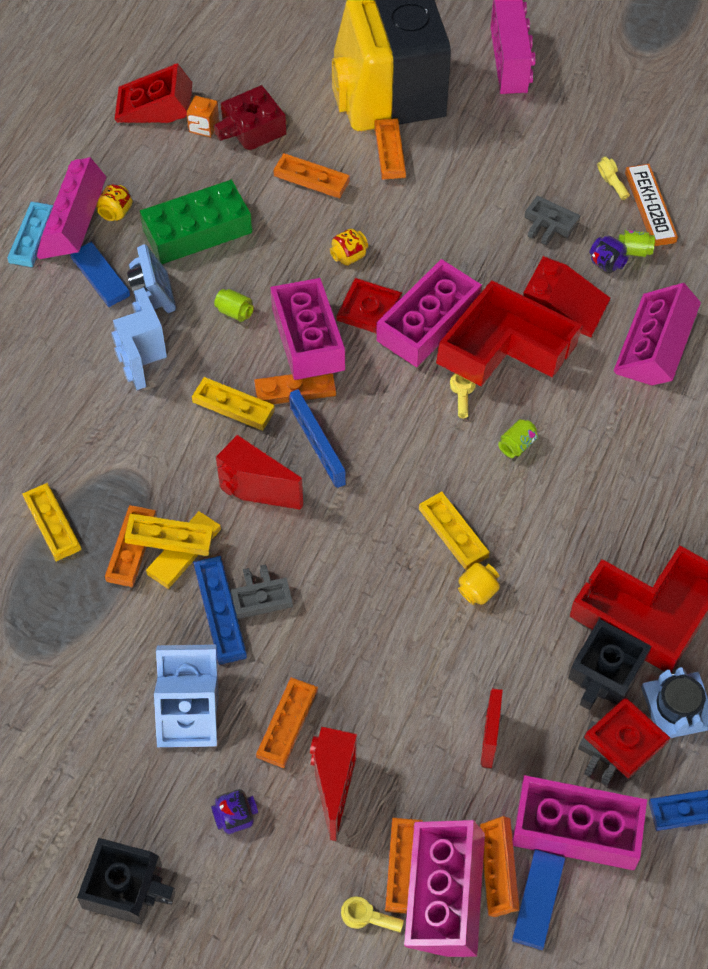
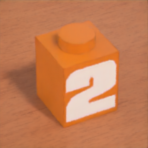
[187,95,219,138]

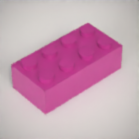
[490,0,535,94]
[376,259,482,368]
[270,278,345,380]
[513,775,647,871]

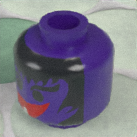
[589,235,629,273]
[211,789,258,834]

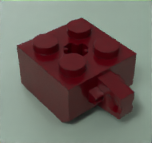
[214,85,287,151]

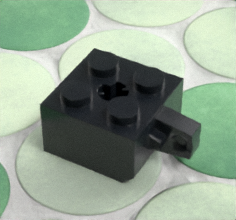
[568,619,652,710]
[77,838,176,925]

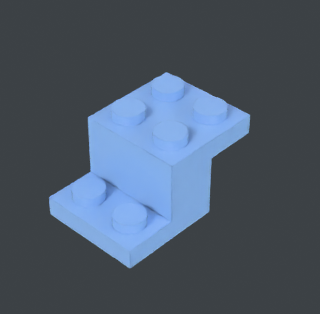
[111,288,167,390]
[154,645,219,747]

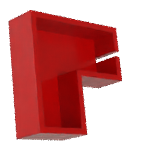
[436,280,582,386]
[569,545,708,673]

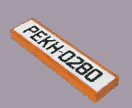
[625,164,678,246]

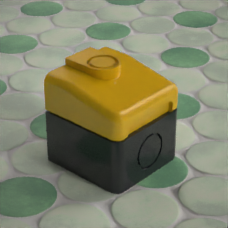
[332,0,451,131]

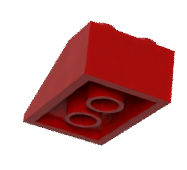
[114,63,193,123]
[523,256,611,338]
[216,435,303,510]
[310,726,357,841]

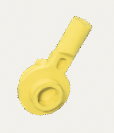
[597,157,630,200]
[450,373,476,419]
[341,896,404,932]

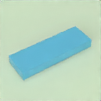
[7,202,53,267]

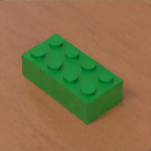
[139,179,252,264]

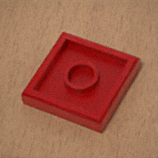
[336,278,402,334]
[480,688,503,769]
[584,697,670,779]

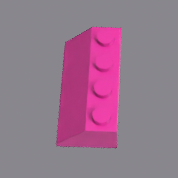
[37,157,107,259]
[613,283,701,386]
[404,820,485,957]

